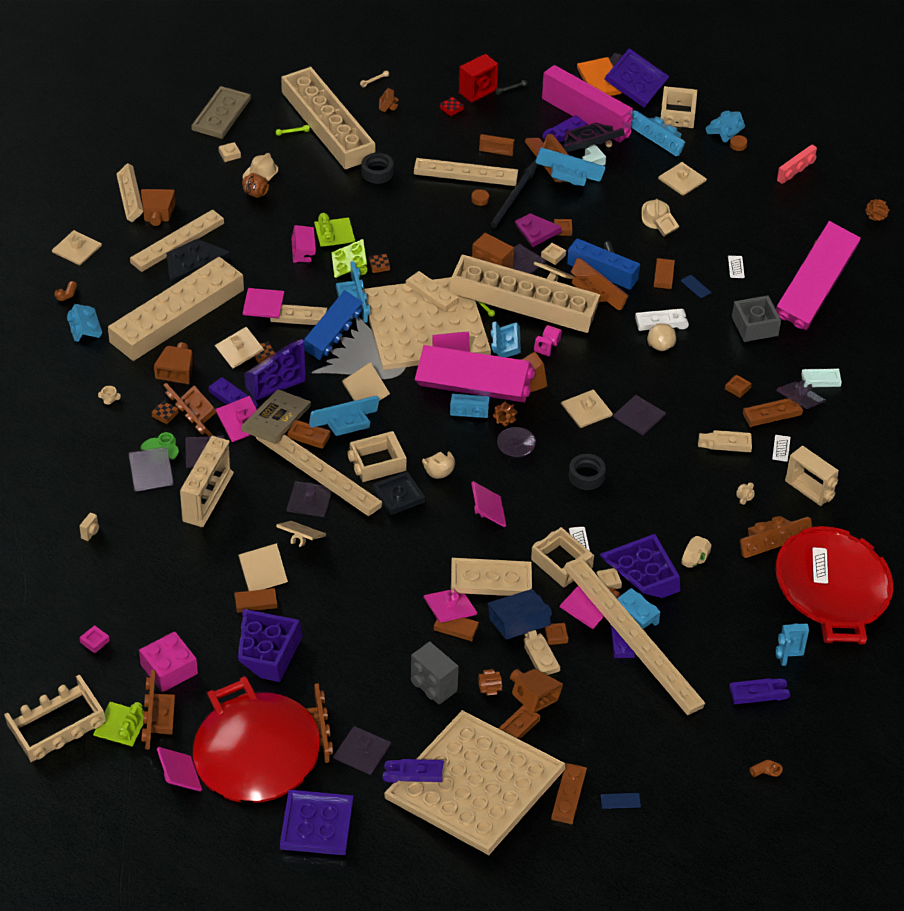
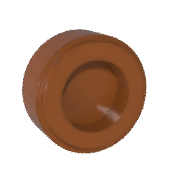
[730,135,747,151]
[472,190,489,206]

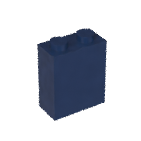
[488,589,552,639]

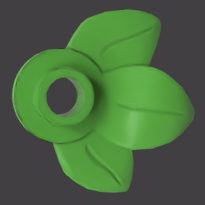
[141,432,179,463]

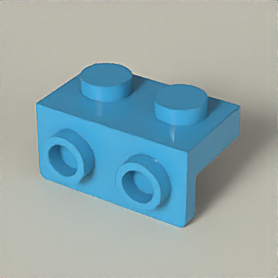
[705,111,745,142]
[67,304,102,341]
[491,321,521,358]
[450,394,489,418]
[617,588,660,629]
[776,624,809,666]

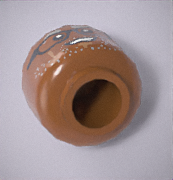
[242,173,269,198]

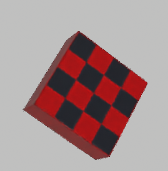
[440,97,464,116]

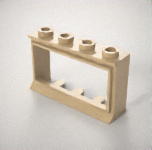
[180,436,234,527]
[4,675,106,762]

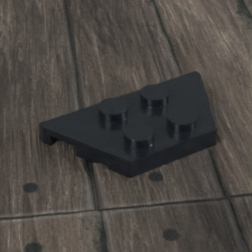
[564,123,625,152]
[166,239,230,285]

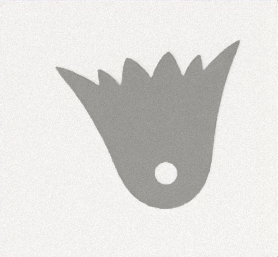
[312,317,406,379]

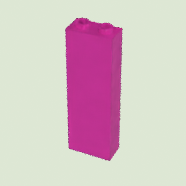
[542,65,633,142]
[776,221,861,330]
[415,345,535,403]

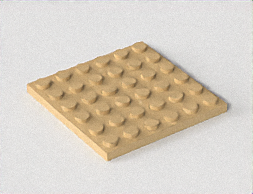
[362,277,491,370]
[384,710,566,855]

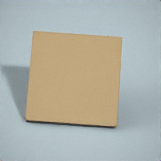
[658,162,707,196]
[52,230,102,265]
[534,262,574,282]
[215,327,264,369]
[342,362,390,401]
[561,390,613,428]
[276,521,326,547]
[238,543,288,591]

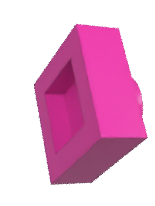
[80,625,110,653]

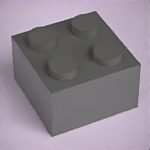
[732,296,781,342]
[411,642,458,705]

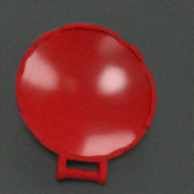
[775,526,893,644]
[193,676,320,803]

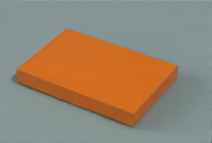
[577,57,623,96]

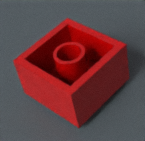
[459,54,498,102]

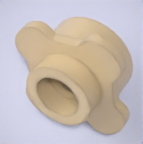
[98,386,121,405]
[737,483,755,505]

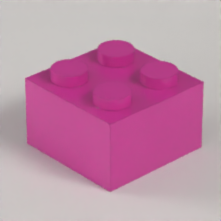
[139,632,198,692]

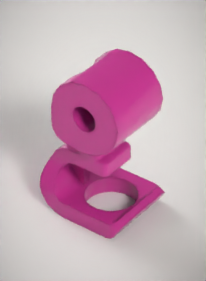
[534,325,562,357]

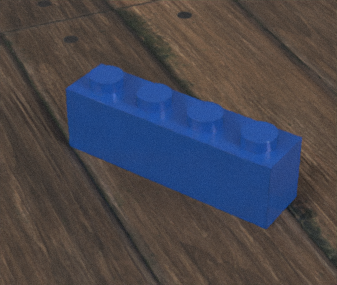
[567,238,640,290]
[304,290,362,360]

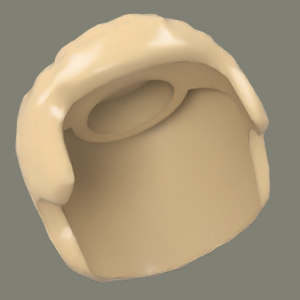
[647,323,676,351]
[422,452,455,479]

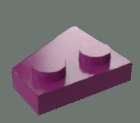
[515,214,562,247]

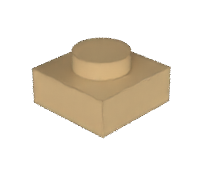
[219,142,241,162]
[654,212,679,237]
[541,243,566,265]
[80,512,99,541]
[596,568,622,589]

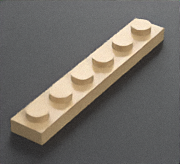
[414,158,518,186]
[130,210,224,272]

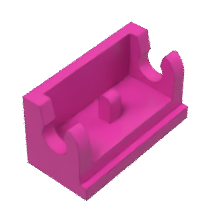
[291,225,316,263]

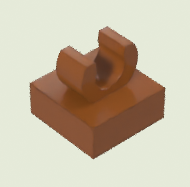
[379,88,398,112]

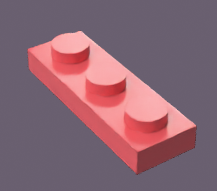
[777,145,817,184]

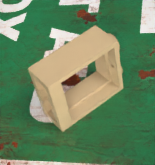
[661,86,697,128]
[348,431,406,482]
[785,445,839,506]
[531,527,594,588]

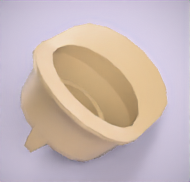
[243,153,278,181]
[642,199,670,229]

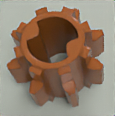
[866,199,889,221]
[493,401,518,426]
[478,669,502,696]

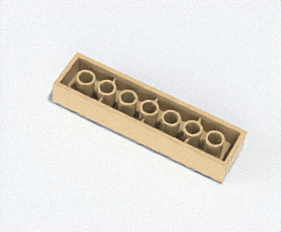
[281,67,375,169]
[449,254,600,333]
[108,257,244,361]

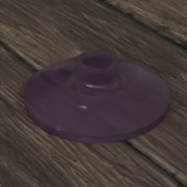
[497,427,535,457]

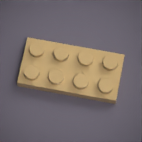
[451,558,532,596]

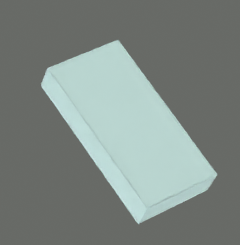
[801,369,842,387]

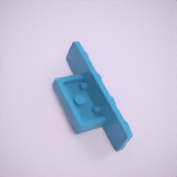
[631,111,685,156]
[536,147,605,186]
[336,261,370,323]
[309,395,380,436]

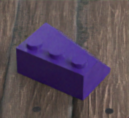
[245,340,305,401]
[600,534,680,598]
[238,609,303,682]

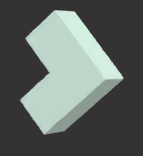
[582,144,606,165]

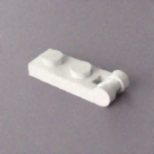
[635,309,689,331]

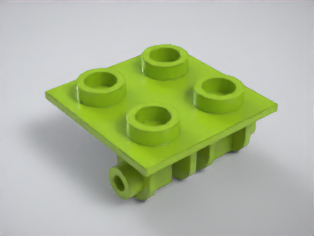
[314,213,355,247]
[332,239,367,278]
[93,702,144,747]

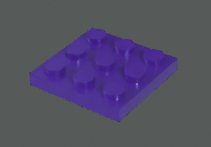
[604,49,669,108]
[280,790,353,855]

